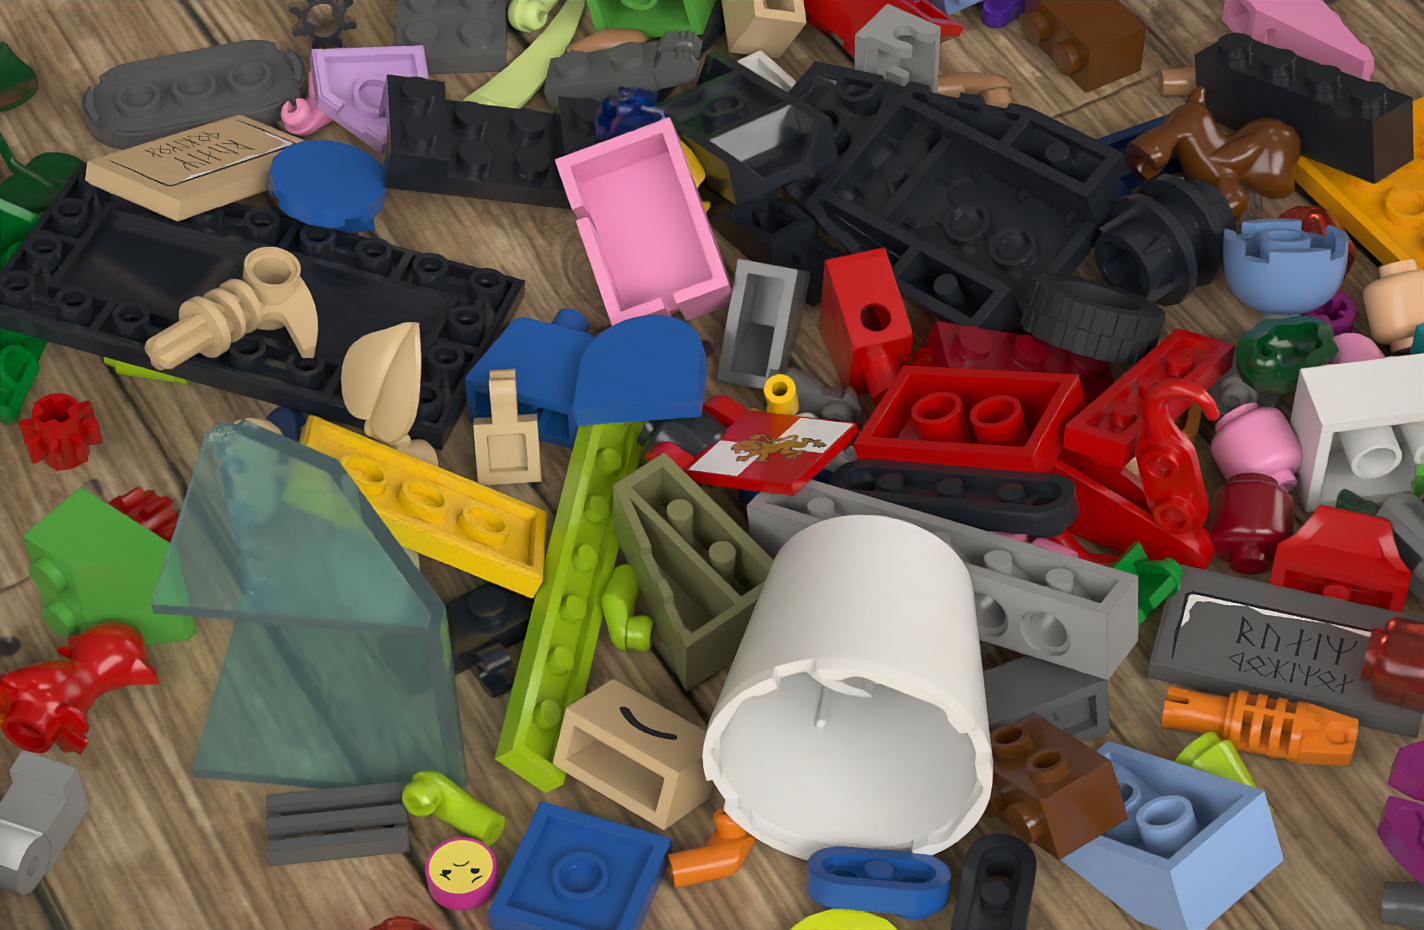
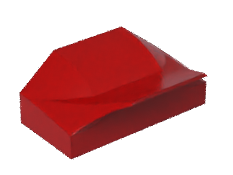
[1270,505,1411,613]

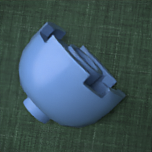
[1223,219,1349,317]

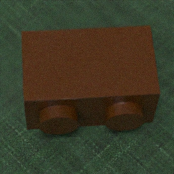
[1022,0,1146,93]

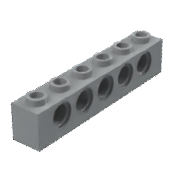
[747,479,1138,680]

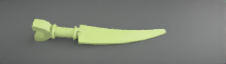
[463,0,585,109]

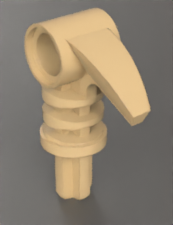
[145,247,318,370]

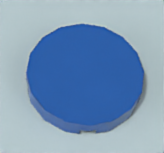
[268,140,387,228]

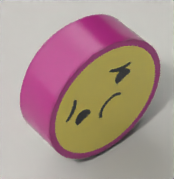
[425,837,498,910]

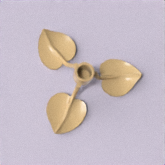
[214,322,438,626]

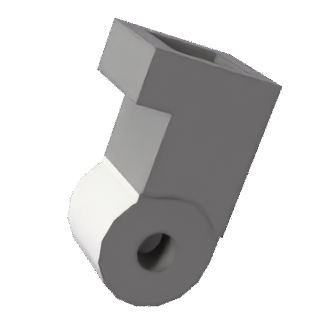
[0,750,89,896]

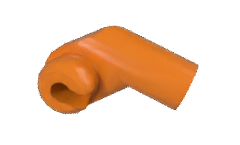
[667,805,756,889]

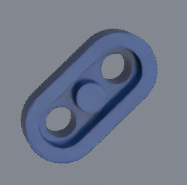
[806,846,951,920]

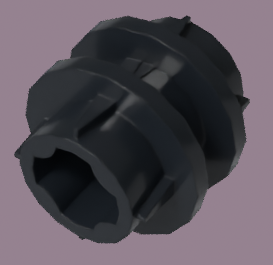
[1094,174,1237,307]

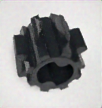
[288,0,357,49]

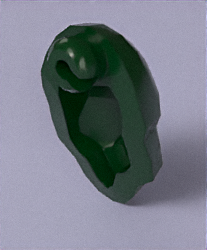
[1236,316,1339,395]

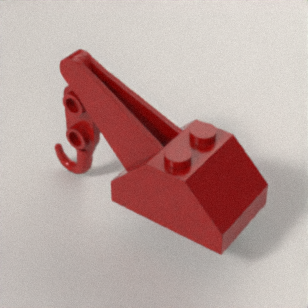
[853,365,1220,570]

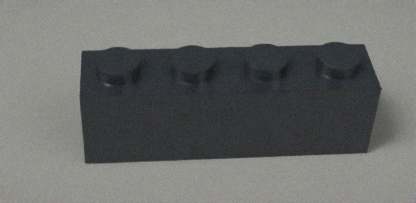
[1194,32,1414,184]

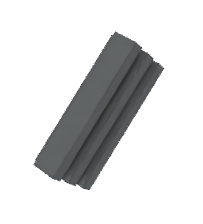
[266,781,410,866]

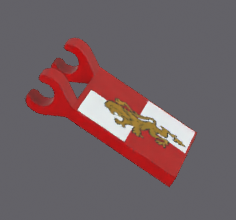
[645,394,859,496]

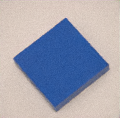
[487,801,673,930]

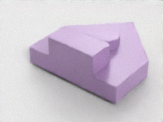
[310,45,429,154]

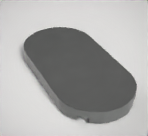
[82,40,308,150]

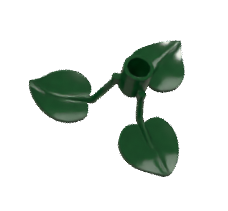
[0,41,84,213]

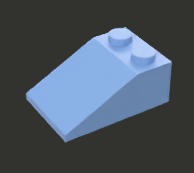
[1061,741,1284,930]

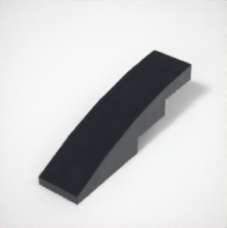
[698,165,847,307]

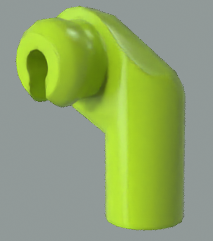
[601,564,655,653]

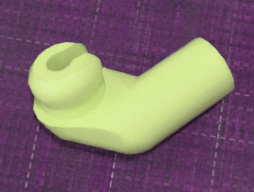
[508,0,559,33]

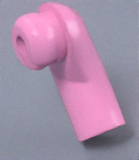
[281,71,333,136]

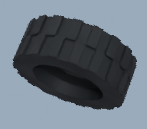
[1021,272,1166,365]

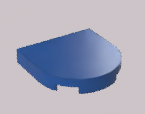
[571,315,708,426]

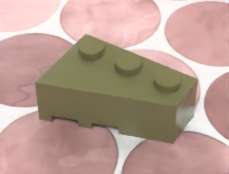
[613,452,774,693]

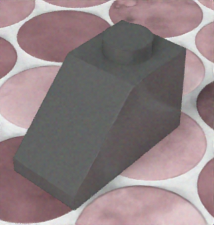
[716,259,811,389]

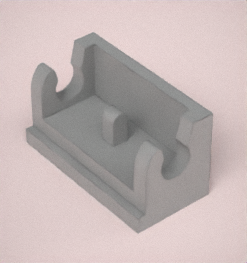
[855,4,941,93]

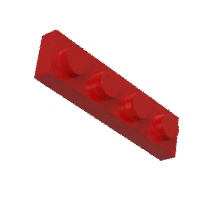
[1063,328,1235,468]

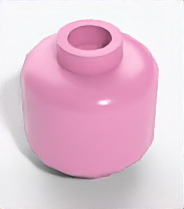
[1210,403,1303,492]

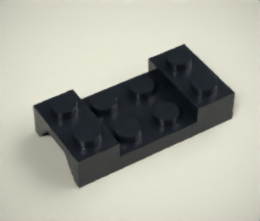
[619,50,839,206]
[379,74,618,210]

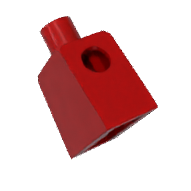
[818,248,913,407]

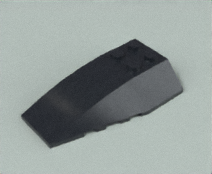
[782,61,1125,332]

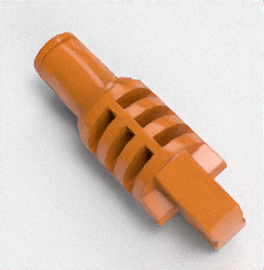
[1161,685,1359,767]

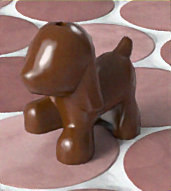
[1123,86,1300,222]

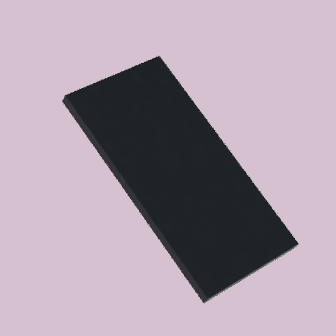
[0,162,525,451]

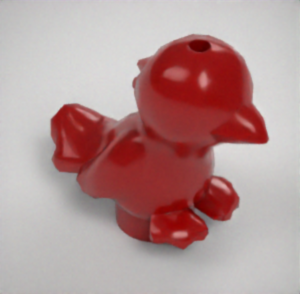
[0,621,159,755]

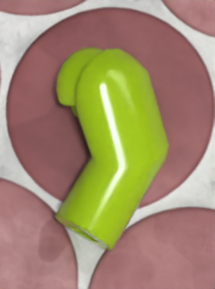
[402,770,505,847]

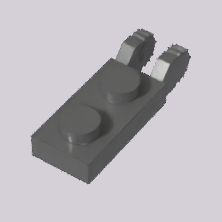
[544,29,703,109]

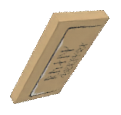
[85,115,305,221]

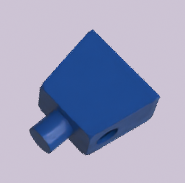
[465,308,596,449]

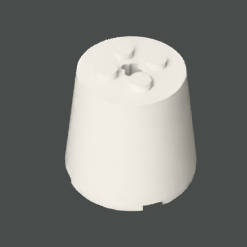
[702,515,993,861]

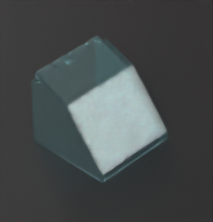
[151,419,469,791]

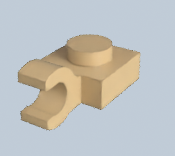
[473,369,542,486]

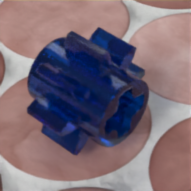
[595,86,668,140]

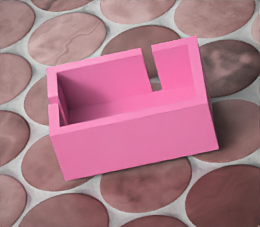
[555,117,733,326]

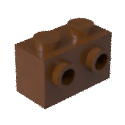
[983,712,1129,860]

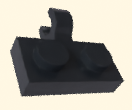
[386,581,531,698]

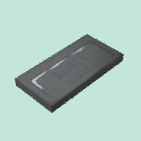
[1147,564,1424,739]

